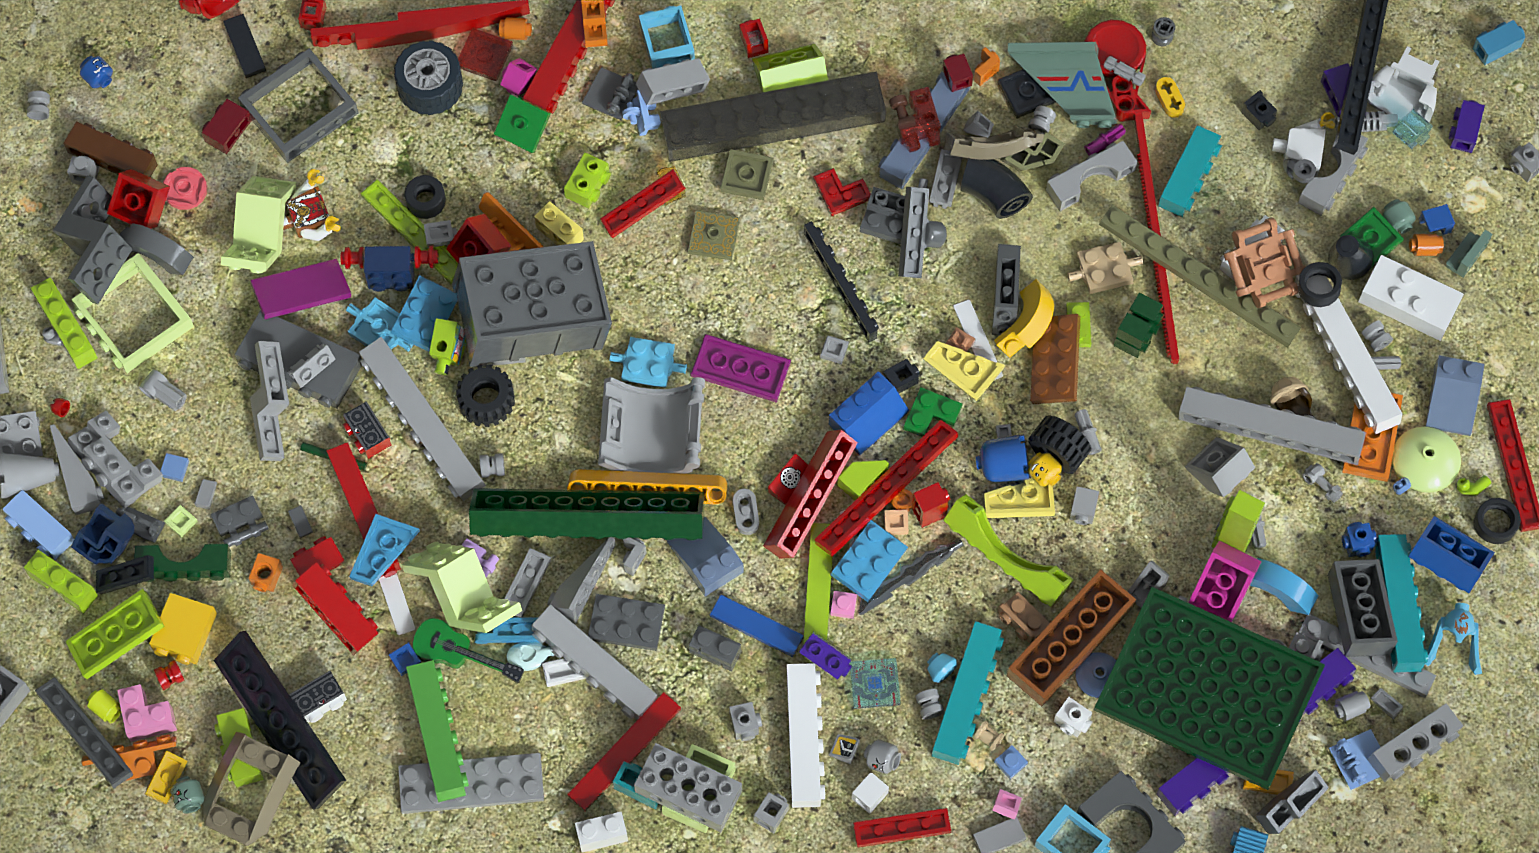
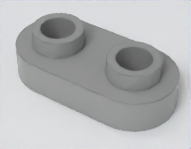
[733,489,759,535]

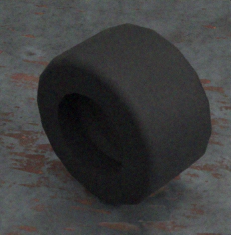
[404,175,446,219]

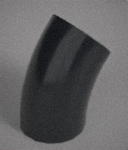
[960,158,1033,219]

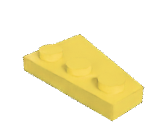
[923,341,1005,401]
[984,478,1055,518]

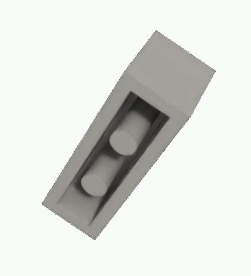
[636,58,710,105]

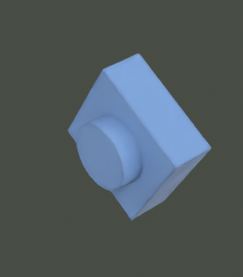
[994,745,1028,779]

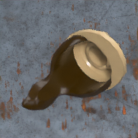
[1270,377,1316,418]

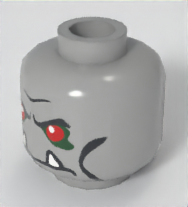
[864,739,901,774]

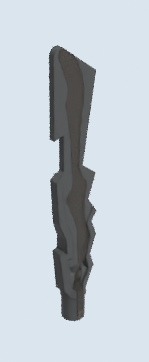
[858,538,964,615]

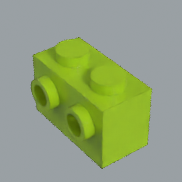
[564,153,611,209]

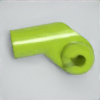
[1457,475,1491,496]

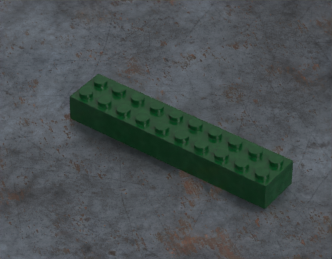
[469,488,705,540]

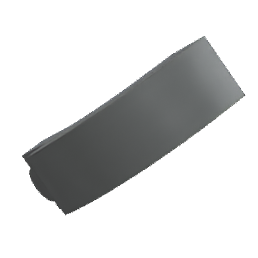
[119,223,194,275]

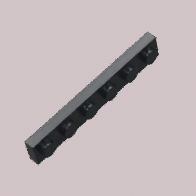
[804,221,879,342]

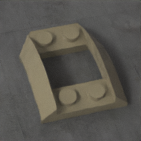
[944,125,1044,160]
[203,732,300,846]

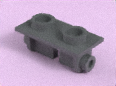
[116,507,166,543]

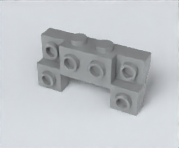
[68,411,163,508]

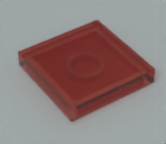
[458,28,513,82]

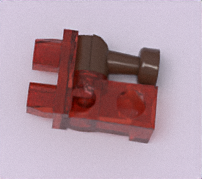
[889,87,941,152]

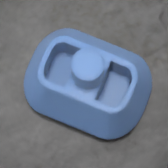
[1393,477,1411,495]

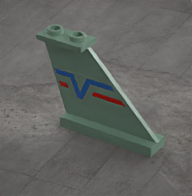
[1008,42,1118,128]

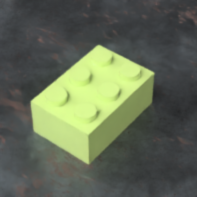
[662,744,736,833]

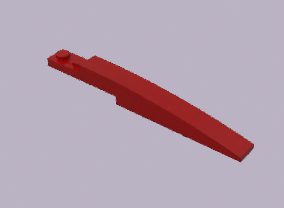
[310,0,530,50]

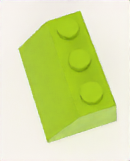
[752,44,828,97]

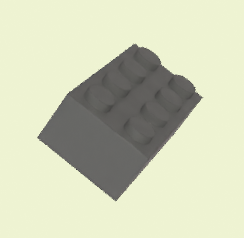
[1327,559,1398,657]

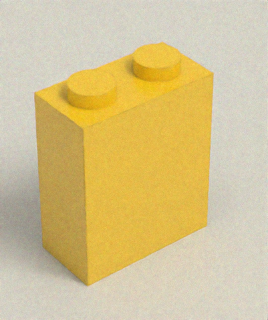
[149,593,217,665]

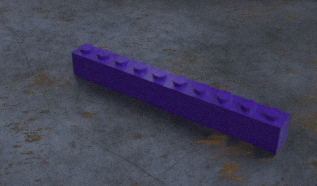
[1156,648,1356,816]

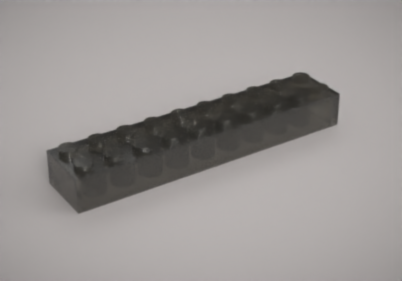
[660,71,886,162]

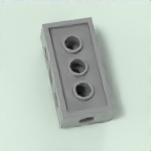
[634,743,742,833]

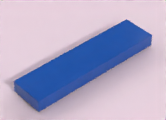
[710,595,804,657]

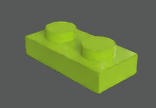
[1066,302,1092,347]

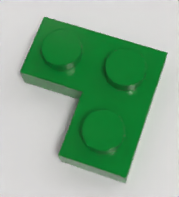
[903,387,963,437]

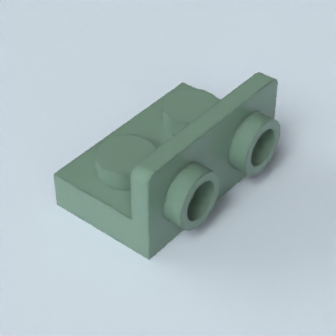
[1445,229,1493,278]

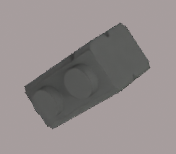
[689,625,742,672]

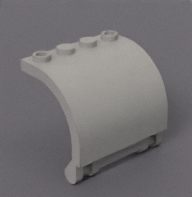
[598,377,705,474]

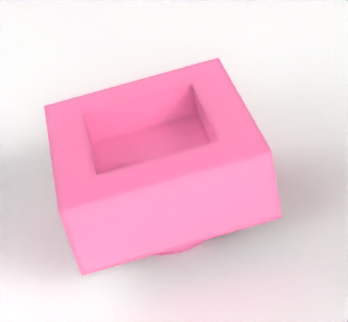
[831,591,857,619]
[992,789,1022,819]

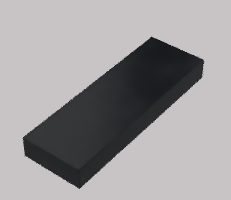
[223,13,266,78]
[96,555,154,595]

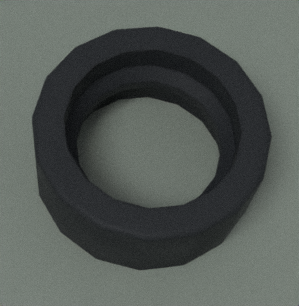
[1298,262,1342,307]
[1474,498,1521,544]

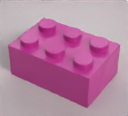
[1188,541,1262,622]

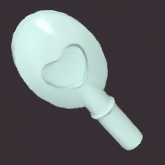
[507,642,554,671]

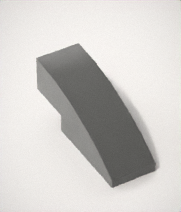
[1255,769,1329,834]

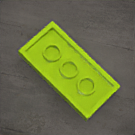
[65,589,165,679]

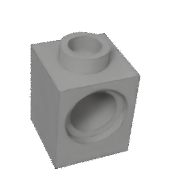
[1070,486,1099,525]

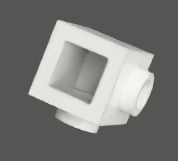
[1054,697,1092,737]

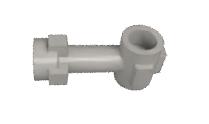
[1302,463,1343,503]

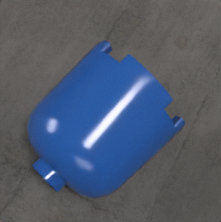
[976,434,1030,482]

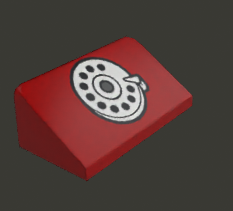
[768,453,808,505]

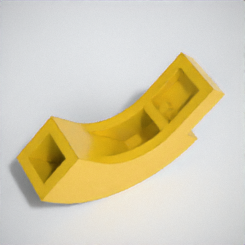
[994,279,1054,358]

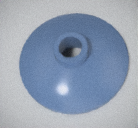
[1075,652,1117,698]

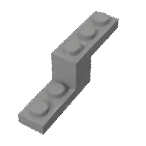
[250,341,289,461]

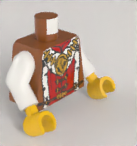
[283,169,340,241]

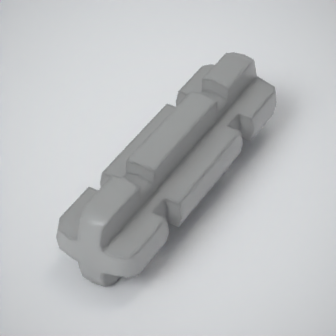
[1104,56,1146,86]

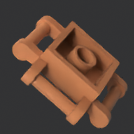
[1223,217,1306,308]

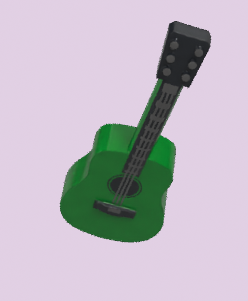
[413,618,524,684]

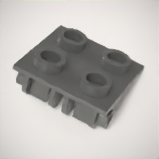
[582,67,638,121]

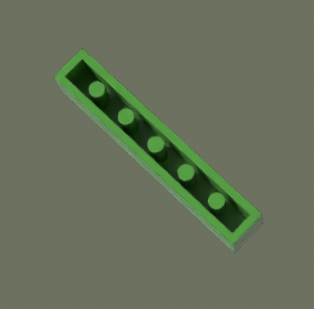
[406,660,469,802]

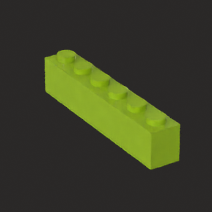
[1211,490,1265,553]

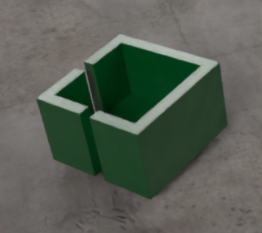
[1114,292,1164,358]

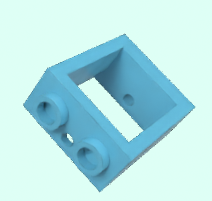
[639,5,695,69]
[1035,804,1111,853]

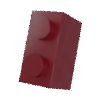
[201,99,252,155]

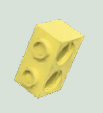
[534,201,584,246]

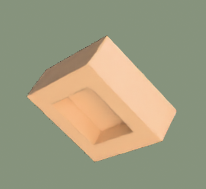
[884,510,909,535]

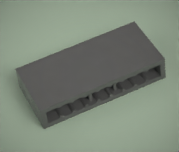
[235,310,362,409]

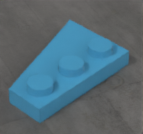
[349,514,420,587]

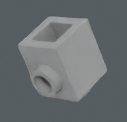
[1509,142,1539,182]
[729,702,762,741]

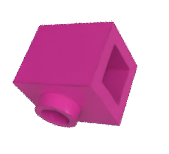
[500,58,537,96]

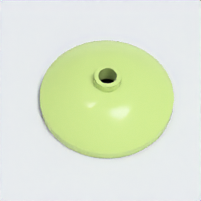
[1392,427,1461,492]

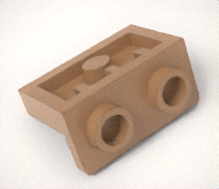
[998,592,1050,644]

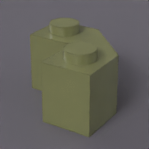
[1000,132,1065,171]

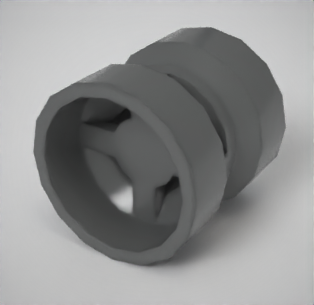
[1151,17,1175,47]

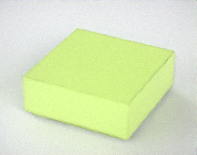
[164,505,198,538]

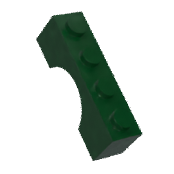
[134,544,231,582]

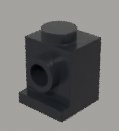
[1241,90,1277,130]
[883,359,920,393]

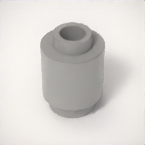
[1333,691,1370,721]

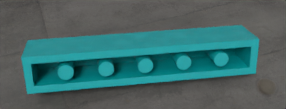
[1374,534,1428,673]
[932,621,1004,765]

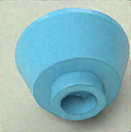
[927,653,957,683]

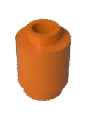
[499,17,532,40]
[1409,234,1444,256]

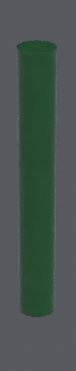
[300,442,368,471]

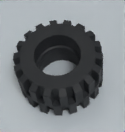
[456,364,515,427]
[1028,415,1091,474]

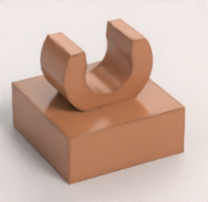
[945,327,976,352]

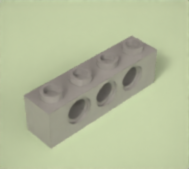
[1367,703,1463,782]

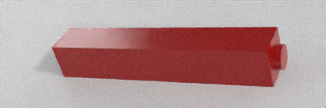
[327,442,401,578]

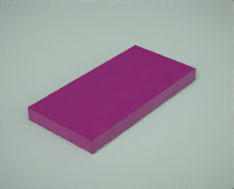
[251,259,351,319]
[691,334,791,403]

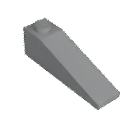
[50,424,104,515]

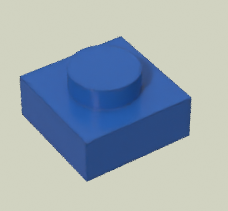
[389,643,421,676]

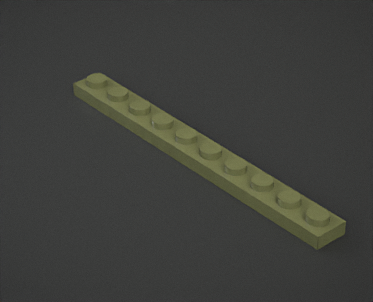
[1099,205,1301,348]

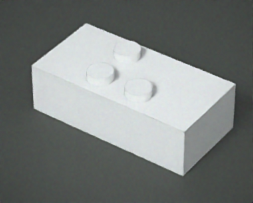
[1358,255,1464,341]

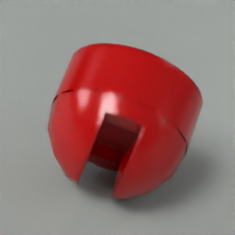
[50,398,70,417]

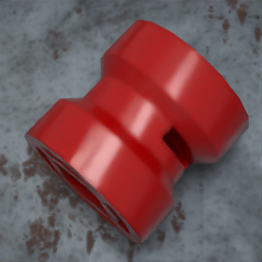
[154,660,185,691]

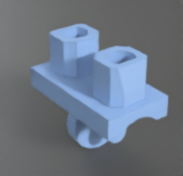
[622,90,661,136]

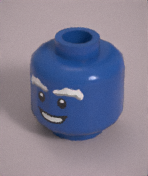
[80,56,113,89]

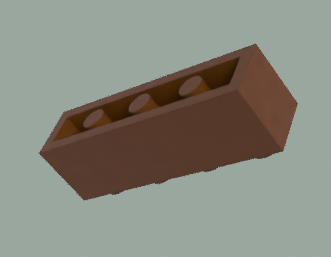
[63,121,158,177]

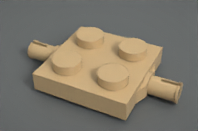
[1067,242,1143,294]

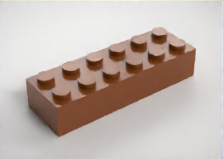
[1007,569,1136,707]

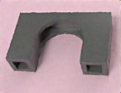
[1077,771,1186,853]

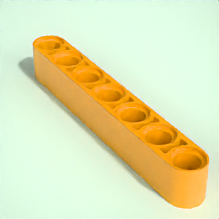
[567,469,727,504]

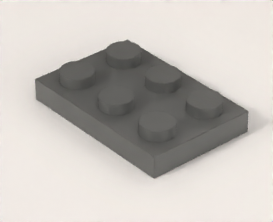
[588,594,665,651]

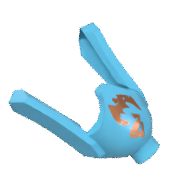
[1425,603,1482,675]

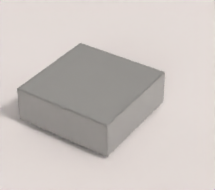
[820,335,849,364]

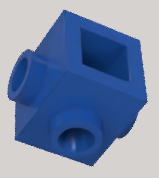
[1341,522,1377,557]

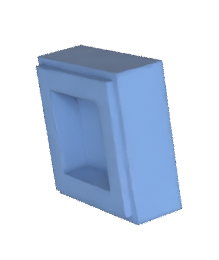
[160,453,189,482]

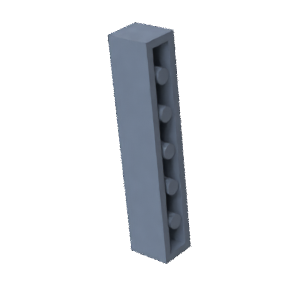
[878,71,971,189]

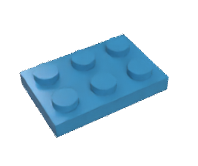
[391,275,458,352]
[830,520,908,602]

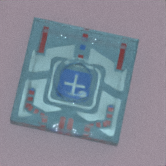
[849,658,901,709]

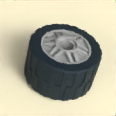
[394,40,463,115]

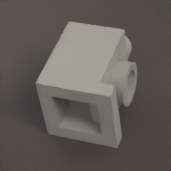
[67,156,100,185]
[754,792,789,834]

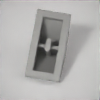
[1127,560,1169,608]

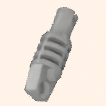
[1335,111,1398,132]

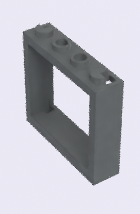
[238,48,359,163]

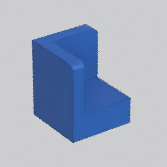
[1418,204,1455,235]

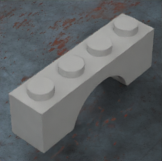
[1298,135,1368,216]
[1046,141,1137,211]

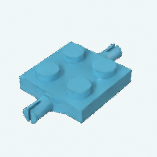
[346,297,413,352]
[609,337,687,388]

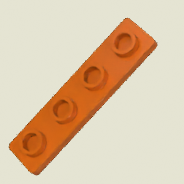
[479,192,543,252]
[81,735,177,781]

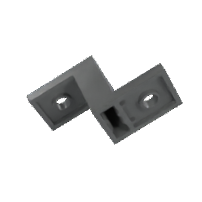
[53,175,132,304]

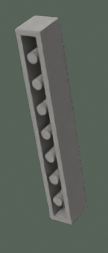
[359,336,486,501]
[1179,387,1366,465]

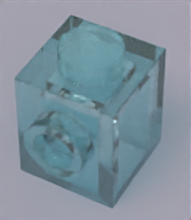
[1392,109,1433,150]

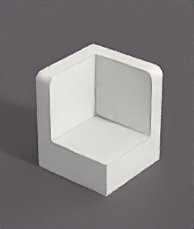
[852,773,889,814]

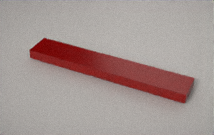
[1487,399,1539,532]
[568,692,681,812]

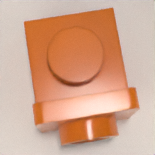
[974,47,1000,86]

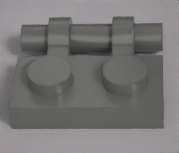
[211,495,269,547]

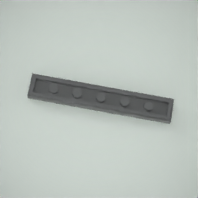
[35,677,133,789]

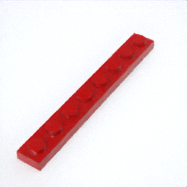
[814,420,958,557]

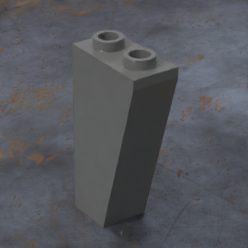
[992,244,1021,335]

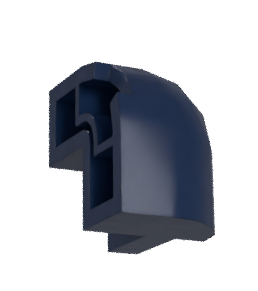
[71,503,134,565]

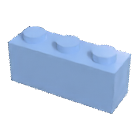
[2,490,74,560]

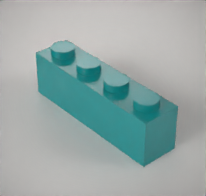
[1158,125,1222,217]

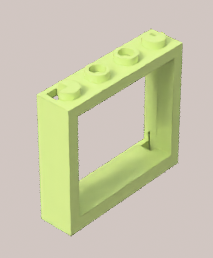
[72,253,194,373]

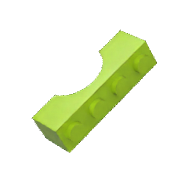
[31,277,98,369]

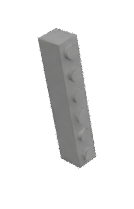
[532,604,657,720]

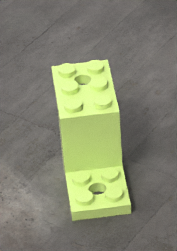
[221,176,296,273]
[401,542,522,633]

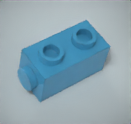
[1473,20,1525,65]

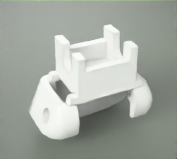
[1368,46,1439,126]

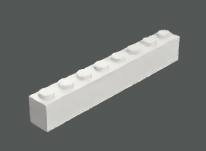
[1295,274,1402,434]

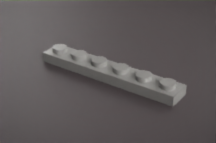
[1298,614,1436,698]

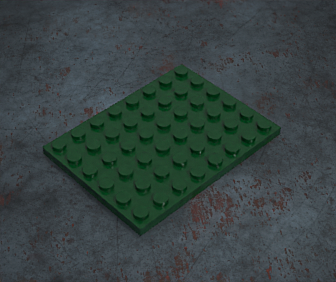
[1094,587,1325,790]

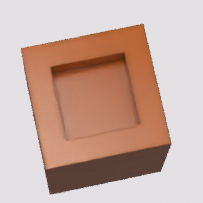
[249,553,283,592]

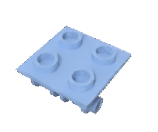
[1329,729,1381,790]

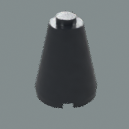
[1328,235,1374,280]

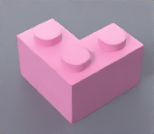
[117,684,177,742]

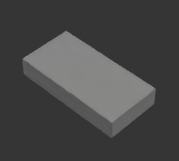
[973,817,1026,853]

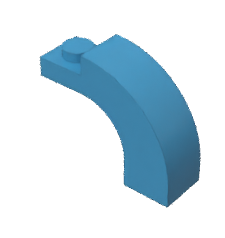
[1250,558,1319,615]

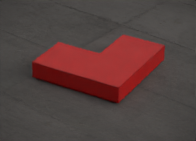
[813,168,871,216]

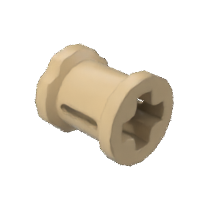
[973,721,1005,752]

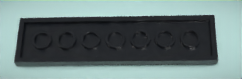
[213,631,347,810]

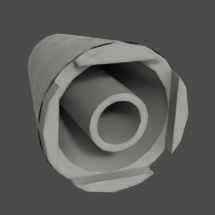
[0,453,60,499]

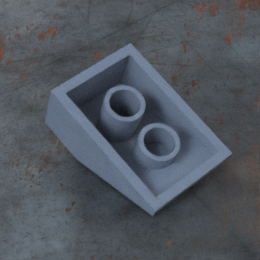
[1425,355,1484,436]
[667,517,744,597]

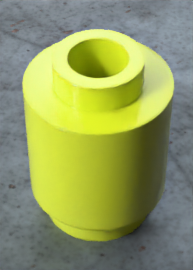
[87,689,122,723]

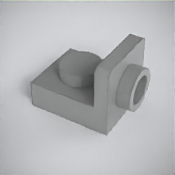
[424,220,457,248]
[623,538,647,576]
[1289,632,1324,661]

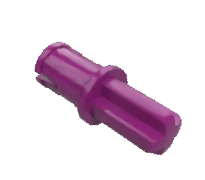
[1084,124,1126,156]

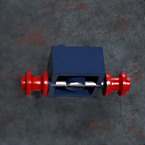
[340,246,439,292]

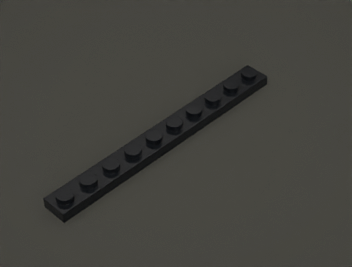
[1334,0,1388,155]

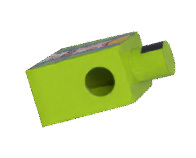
[429,318,467,375]

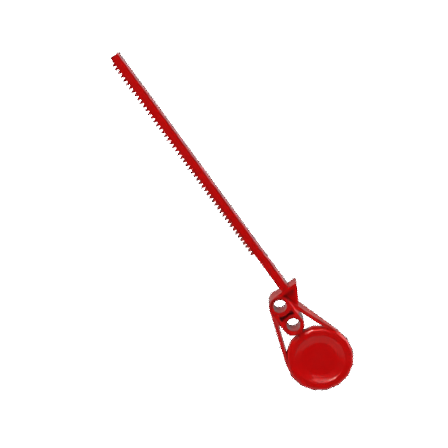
[1084,19,1179,365]

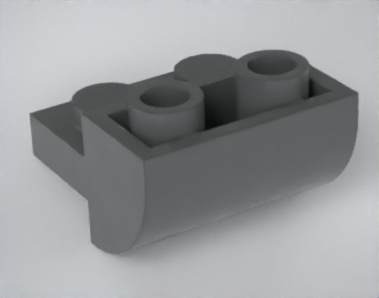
[859,187,905,244]

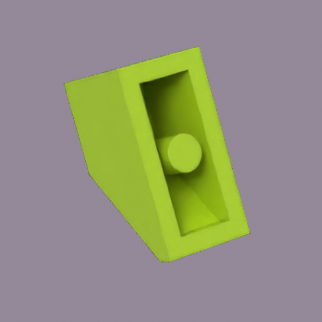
[837,460,889,500]

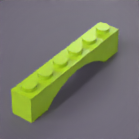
[943,494,1074,607]

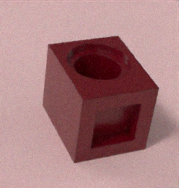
[942,53,973,92]

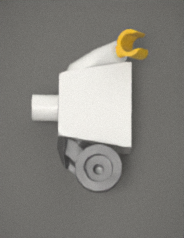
[1272,112,1335,183]

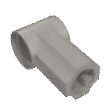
[139,369,187,411]

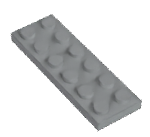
[399,753,544,814]

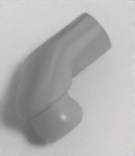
[42,327,63,346]

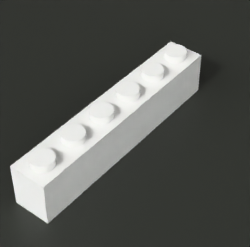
[787,663,825,808]

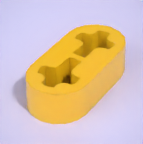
[1155,77,1185,118]

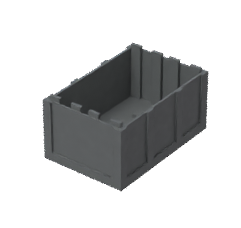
[452,241,612,367]

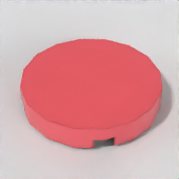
[163,167,207,210]

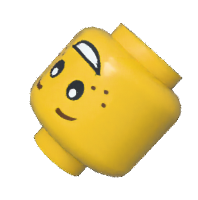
[1028,452,1062,487]

